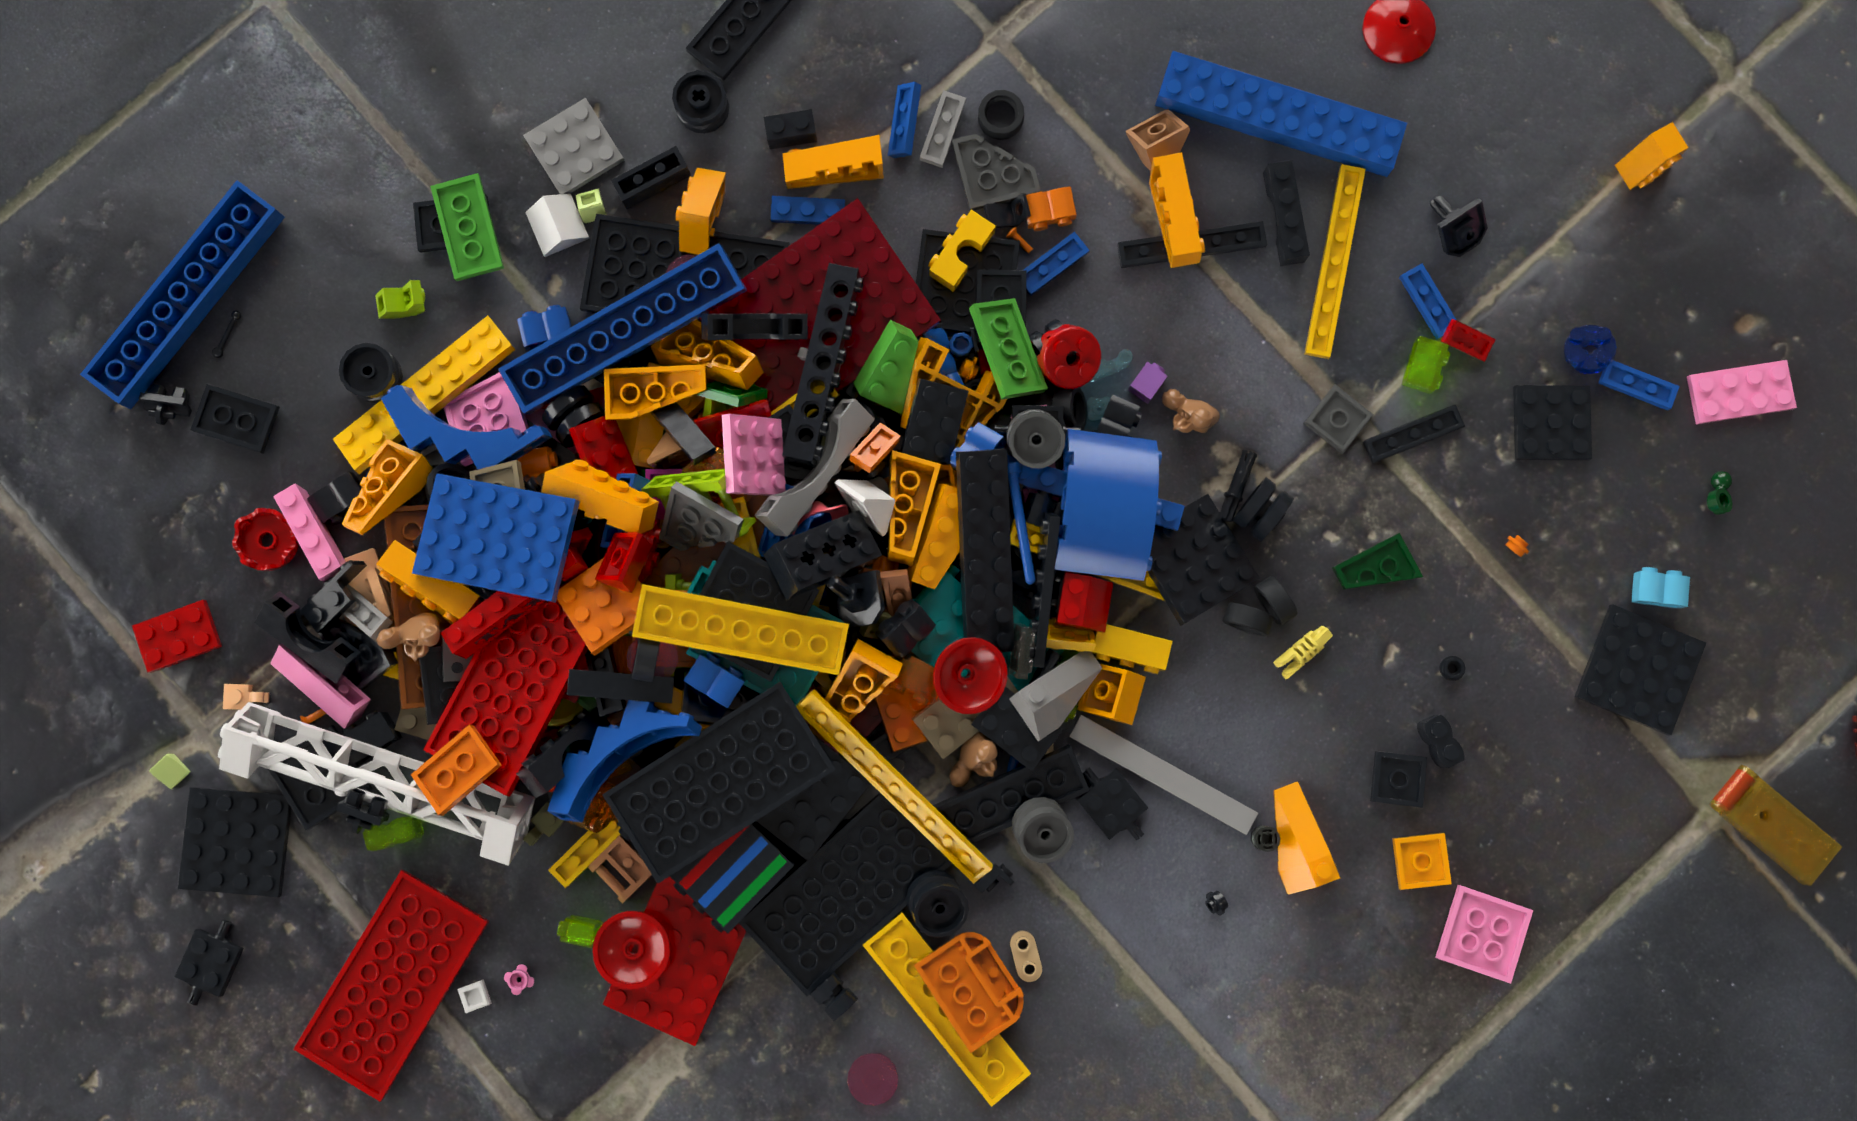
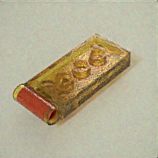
[1709,765,1842,886]

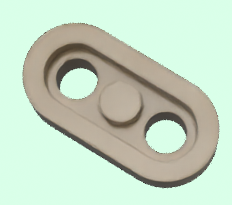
[1010,930,1042,982]

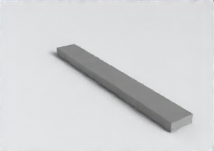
[1069,715,1258,835]

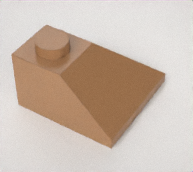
[1126,109,1190,171]
[647,432,690,469]

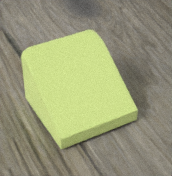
[575,189,606,223]
[149,754,191,789]

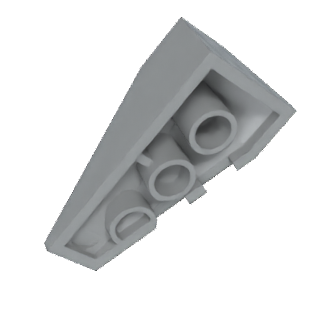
[1010,651,1102,741]

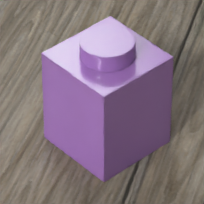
[1128,362,1167,404]

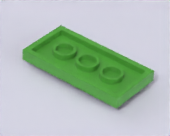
[430,173,505,281]
[969,298,1048,400]

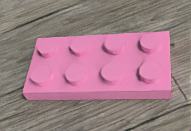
[1687,360,1797,425]

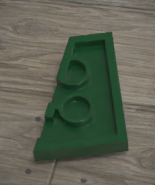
[1332,533,1423,590]

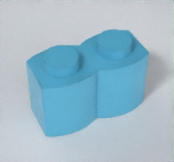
[1632,567,1690,609]

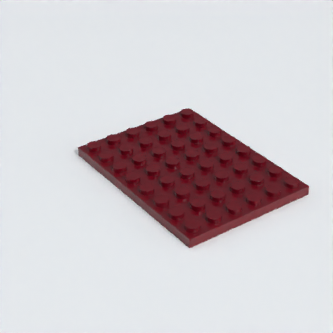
[700,198,942,412]

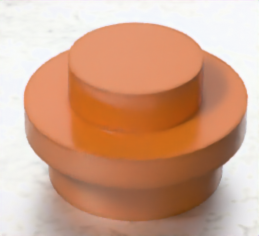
[1505,535,1530,557]

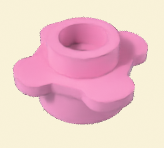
[504,964,534,995]

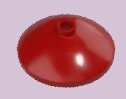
[1362,0,1436,64]
[933,637,1008,714]
[592,911,671,990]

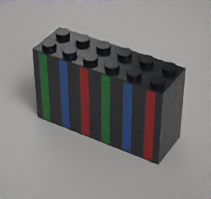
[617,822,796,934]

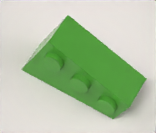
[853,320,919,414]

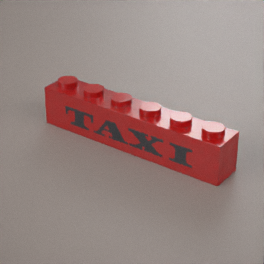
[440,545,589,659]

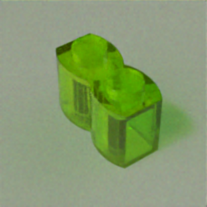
[1401,336,1450,394]
[363,816,424,851]
[557,915,603,948]

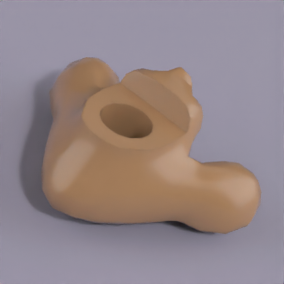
[1162,389,1220,433]
[376,612,441,662]
[949,732,998,787]

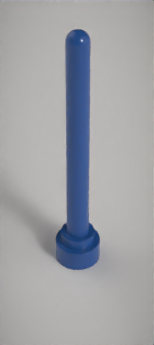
[1008,462,1035,584]

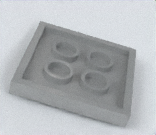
[523,98,625,194]

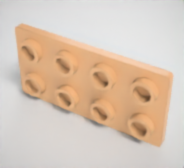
[344,548,394,628]

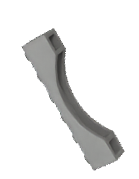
[754,399,875,536]

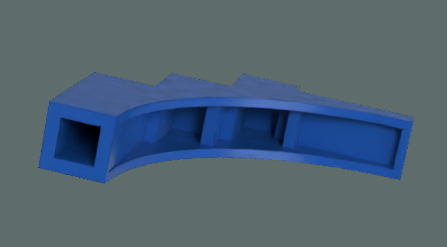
[547,700,702,823]

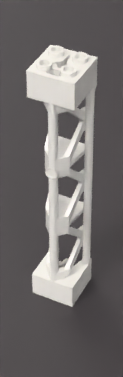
[218,702,535,866]

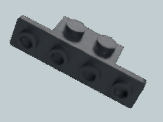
[300,560,367,633]

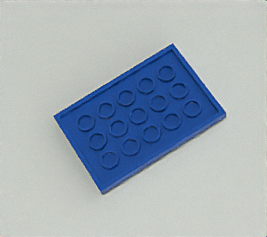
[412,473,580,603]

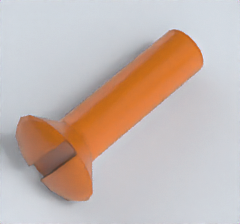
[1006,227,1033,254]
[300,709,327,724]

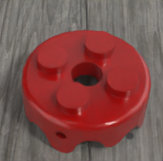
[1037,324,1102,389]
[232,508,299,571]

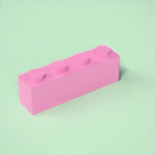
[273,484,346,582]
[270,644,371,729]

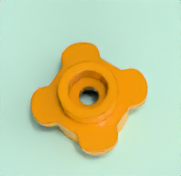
[958,357,979,383]

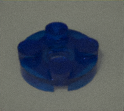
[1564,325,1617,374]

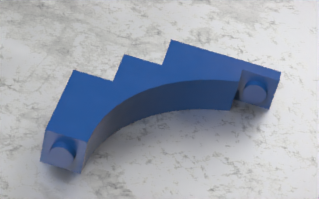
[381,385,552,469]

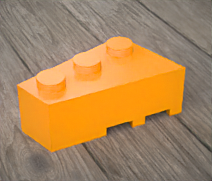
[676,168,726,255]

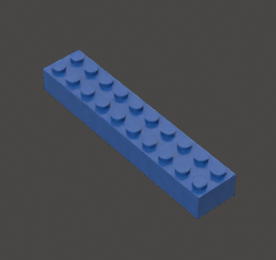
[1155,51,1407,177]
[80,180,285,409]
[498,243,747,414]

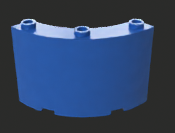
[1055,429,1162,581]

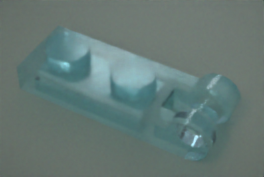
[1081,349,1133,387]

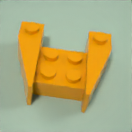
[900,337,1007,449]

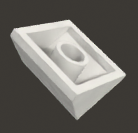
[525,194,590,257]
[835,479,895,536]

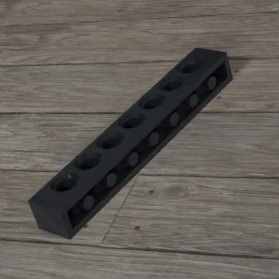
[782,263,864,468]

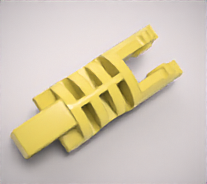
[1273,626,1333,680]

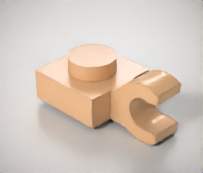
[223,684,270,710]

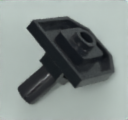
[1430,196,1488,257]
[827,570,885,628]

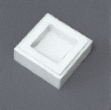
[458,979,492,1013]

